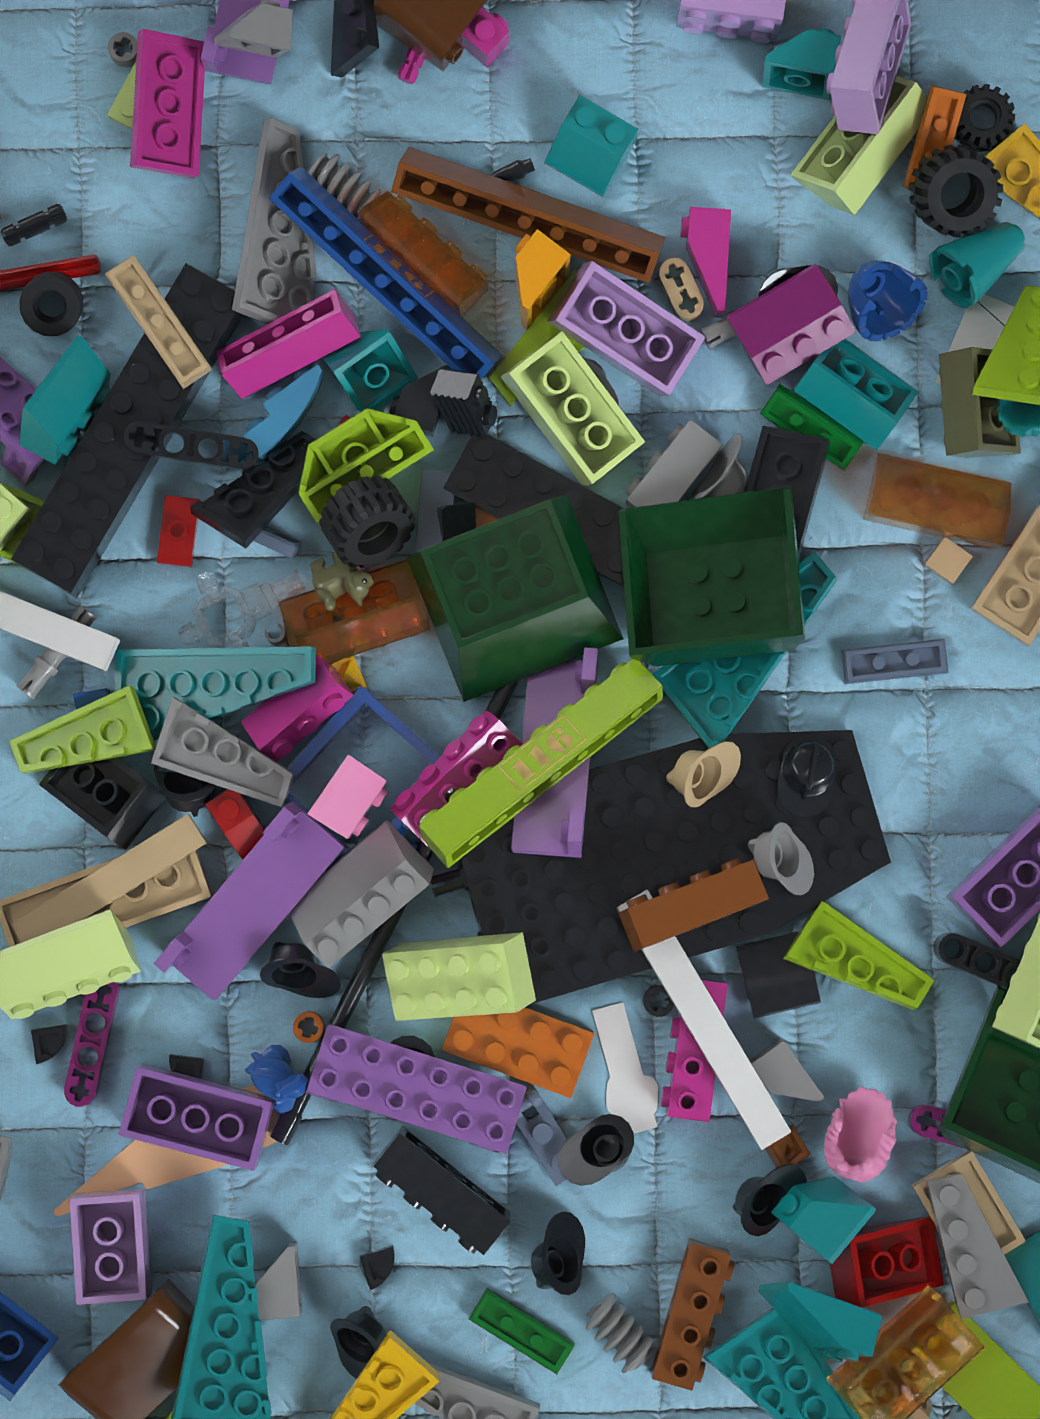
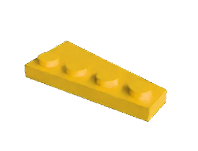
[985,123,1040,219]
[330,1330,440,1419]

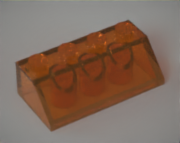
[358,191,488,317]
[863,453,1012,550]
[278,559,431,663]
[826,1285,985,1419]

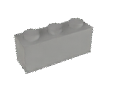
[625,419,723,508]

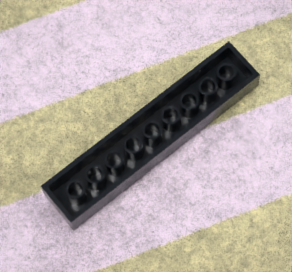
[11,263,244,598]

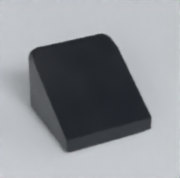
[437,502,476,542]

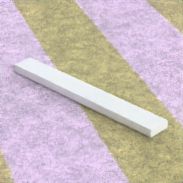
[616,890,791,1150]

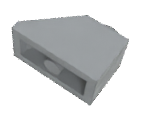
[214,0,293,58]
[749,1038,825,1102]
[255,1241,303,1320]

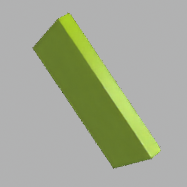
[905,1301,1040,1419]

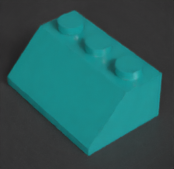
[19,335,111,465]
[793,339,919,450]

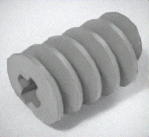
[308,153,381,222]
[585,1293,658,1374]

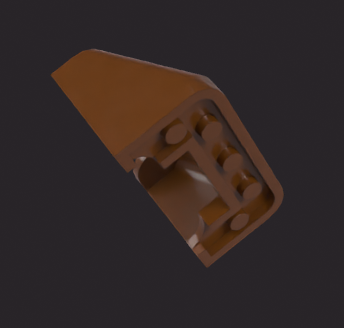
[374,0,488,71]
[58,1279,194,1419]

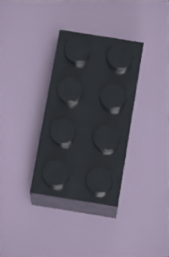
[373,1126,510,1255]

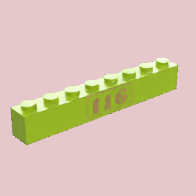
[419,659,663,868]

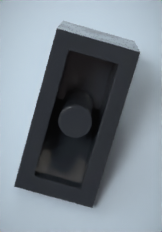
[389,365,452,437]

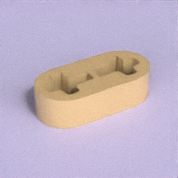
[658,257,704,322]

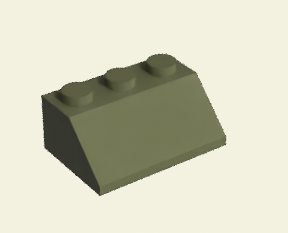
[939,347,1021,458]

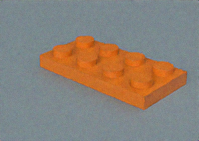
[441,1007,595,1098]

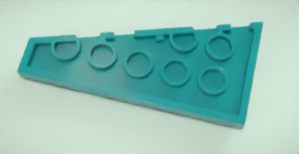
[652,552,837,749]
[115,646,316,741]
[172,1214,272,1419]
[703,1308,861,1419]

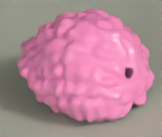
[824,1086,897,1183]

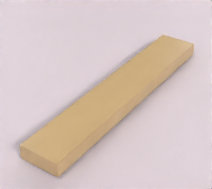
[11,814,207,942]

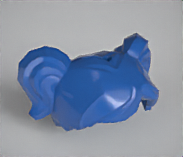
[245,1045,308,1113]

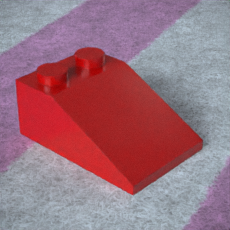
[829,1216,944,1308]

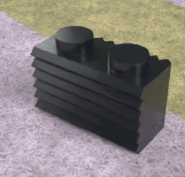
[430,368,497,438]

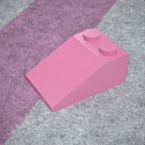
[307,755,389,839]

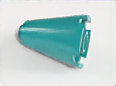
[928,222,1025,308]

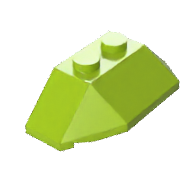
[298,408,434,523]

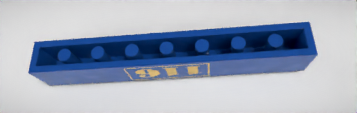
[269,167,503,379]

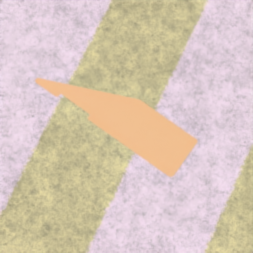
[54,1085,279,1216]

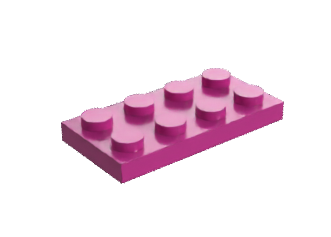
[130,29,205,178]

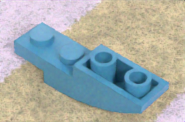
[215,364,324,472]

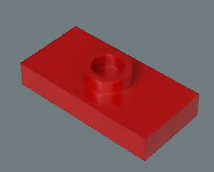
[157,495,200,568]

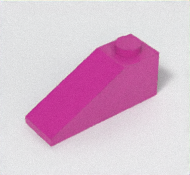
[680,207,731,318]

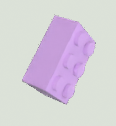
[676,0,786,43]
[69,1188,152,1305]

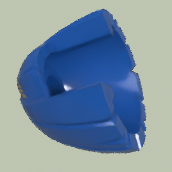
[848,260,928,342]

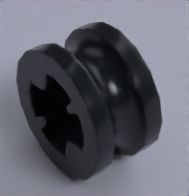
[643,985,674,1017]

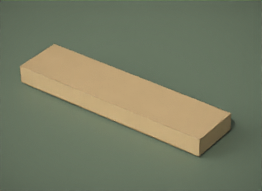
[105,254,212,389]

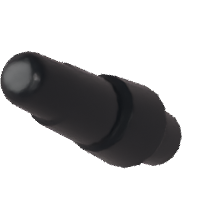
[490,158,535,181]

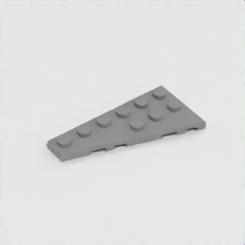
[232,118,317,324]

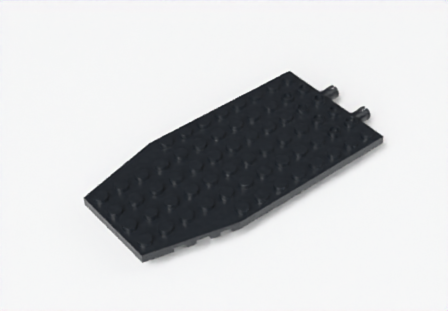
[430,730,891,1005]

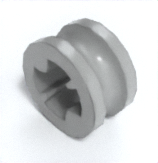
[108,32,137,67]

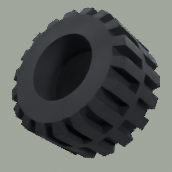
[908,145,1003,237]
[319,476,415,568]

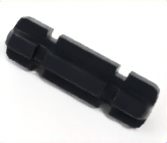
[1,204,67,247]

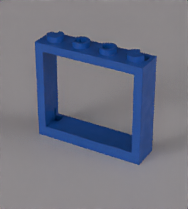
[285,686,440,856]

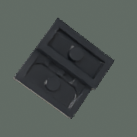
[736,931,821,1019]

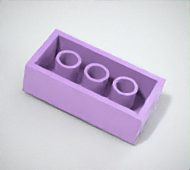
[826,0,911,134]
[547,261,705,396]

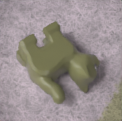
[310,552,373,611]

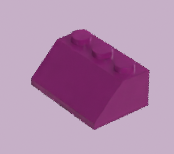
[726,263,856,385]

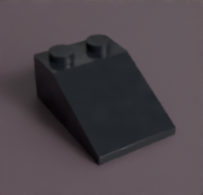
[39,757,165,850]

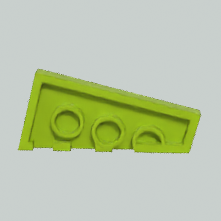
[972,285,1040,405]
[783,901,935,1010]

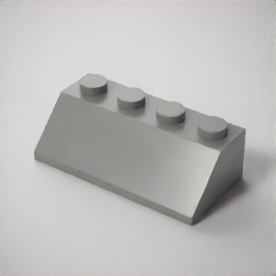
[289,820,434,969]

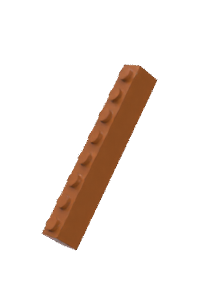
[391,147,666,283]

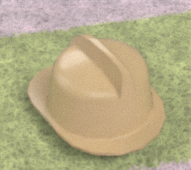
[667,741,741,807]

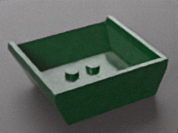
[618,486,805,666]
[407,495,623,702]
[939,985,1040,1184]

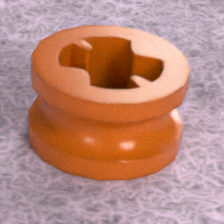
[293,1011,325,1043]

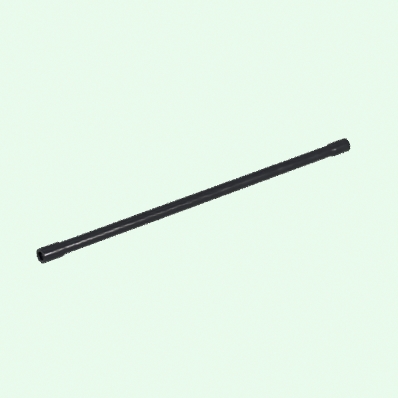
[270,680,520,1145]

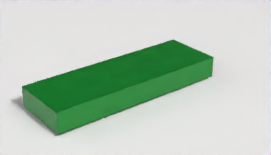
[760,384,864,471]
[468,1288,575,1375]

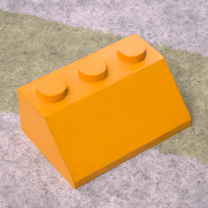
[515,229,571,330]

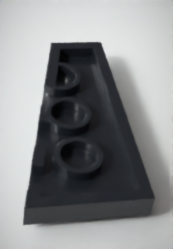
[190,431,316,549]

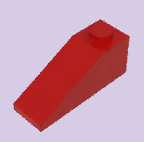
[205,789,266,860]

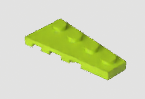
[489,268,586,407]
[9,685,156,774]

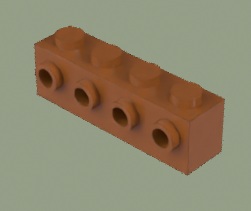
[619,858,769,952]
[650,1238,735,1391]

